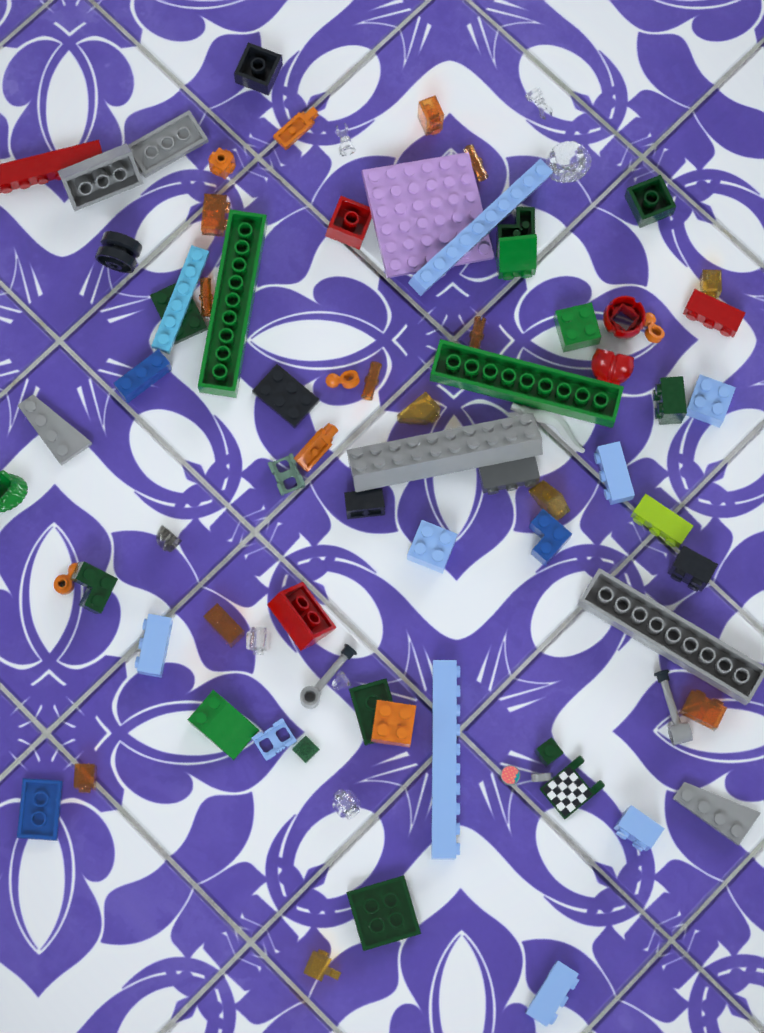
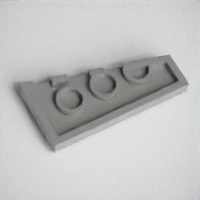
[18,395,92,466]
[672,782,760,846]

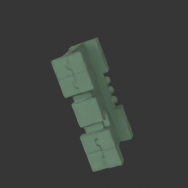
[268,453,305,496]

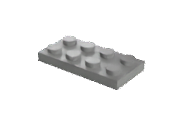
[128,110,209,178]

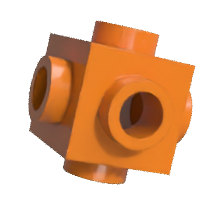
[208,148,236,180]

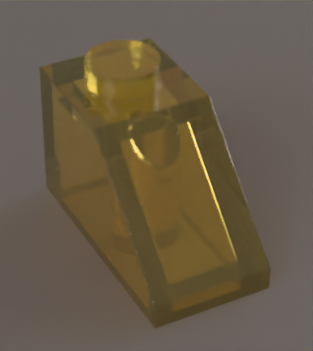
[397,392,441,425]
[528,480,570,520]

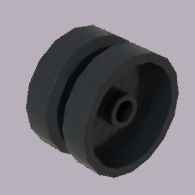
[95,231,142,273]

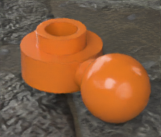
[645,312,665,343]
[325,370,360,389]
[54,563,78,595]

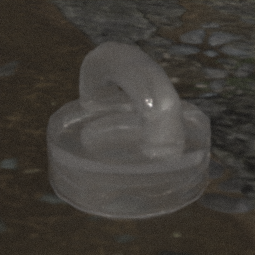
[332,670,352,690]

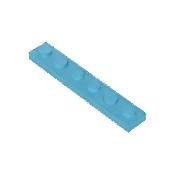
[151,245,210,354]

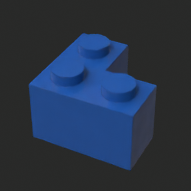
[529,509,572,566]

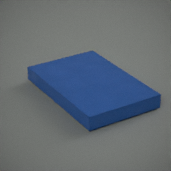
[17,778,63,841]

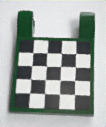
[540,756,605,820]

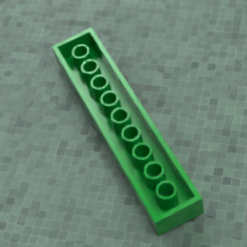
[198,209,268,398]
[430,339,624,428]

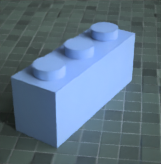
[594,441,635,505]
[135,614,173,678]
[525,961,579,1027]

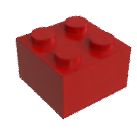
[325,196,372,250]

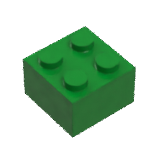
[553,302,601,353]

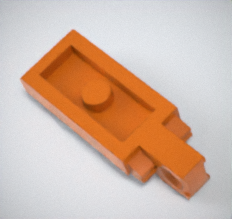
[273,107,319,151]
[293,423,339,472]

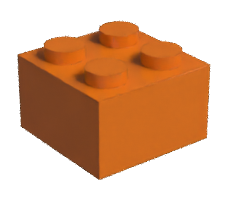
[371,700,416,748]

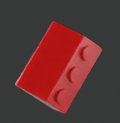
[267,582,337,651]

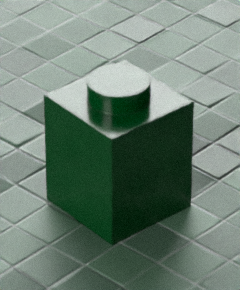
[534,737,563,767]

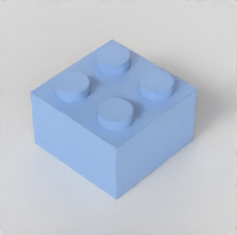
[686,374,736,428]
[407,520,458,574]
[613,805,665,852]

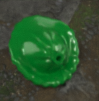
[0,470,28,513]

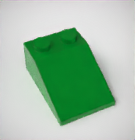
[495,234,537,280]
[188,690,259,760]

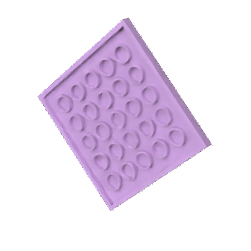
[361,152,494,278]

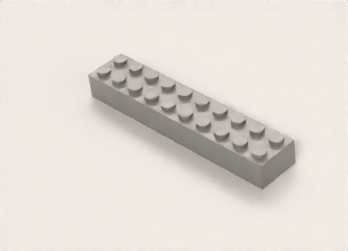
[347,413,543,492]
[577,568,764,705]

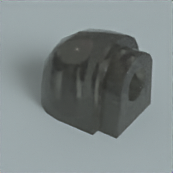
[156,525,182,552]

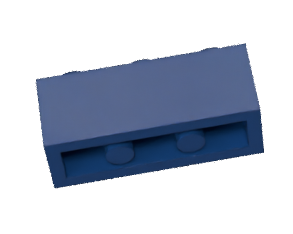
[113,349,172,404]

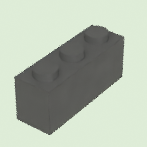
[478,456,540,495]

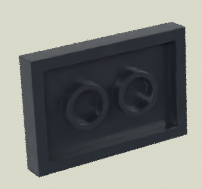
[252,364,320,428]

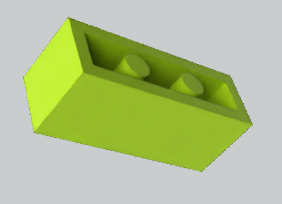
[631,494,693,548]

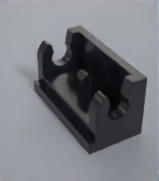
[344,488,385,519]

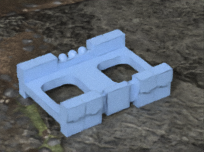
[252,718,297,761]

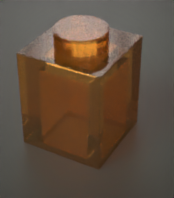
[74,764,97,793]

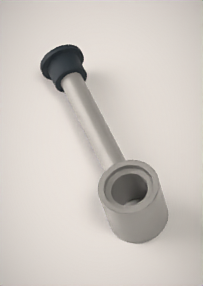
[300,644,357,709]
[654,670,693,746]

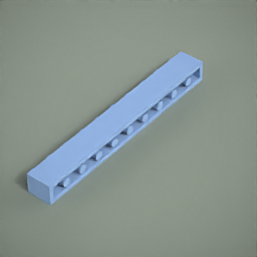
[408,158,553,296]
[431,660,460,860]

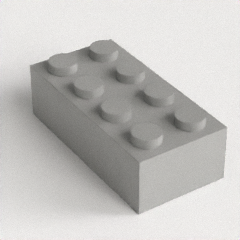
[58,143,144,211]

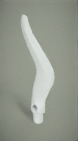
[510,402,585,453]

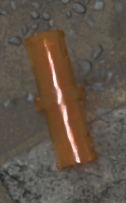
[463,144,489,182]
[199,277,214,317]
[469,316,486,349]
[361,361,382,401]

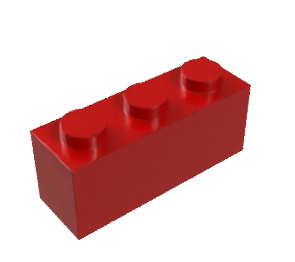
[683,289,746,338]

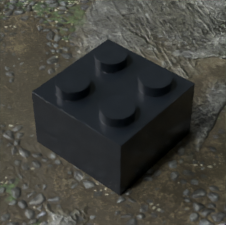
[234,42,283,96]
[668,546,718,592]

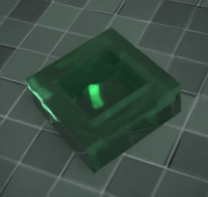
[292,736,320,764]

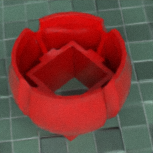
[603,296,646,339]
[591,348,634,385]

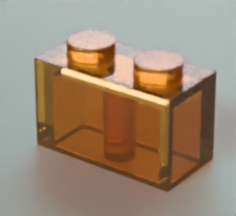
[417,95,444,136]
[201,193,231,237]
[203,603,245,648]
[679,689,727,731]

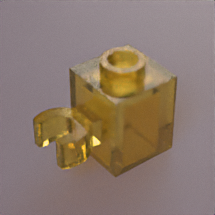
[700,270,722,298]
[303,949,341,982]

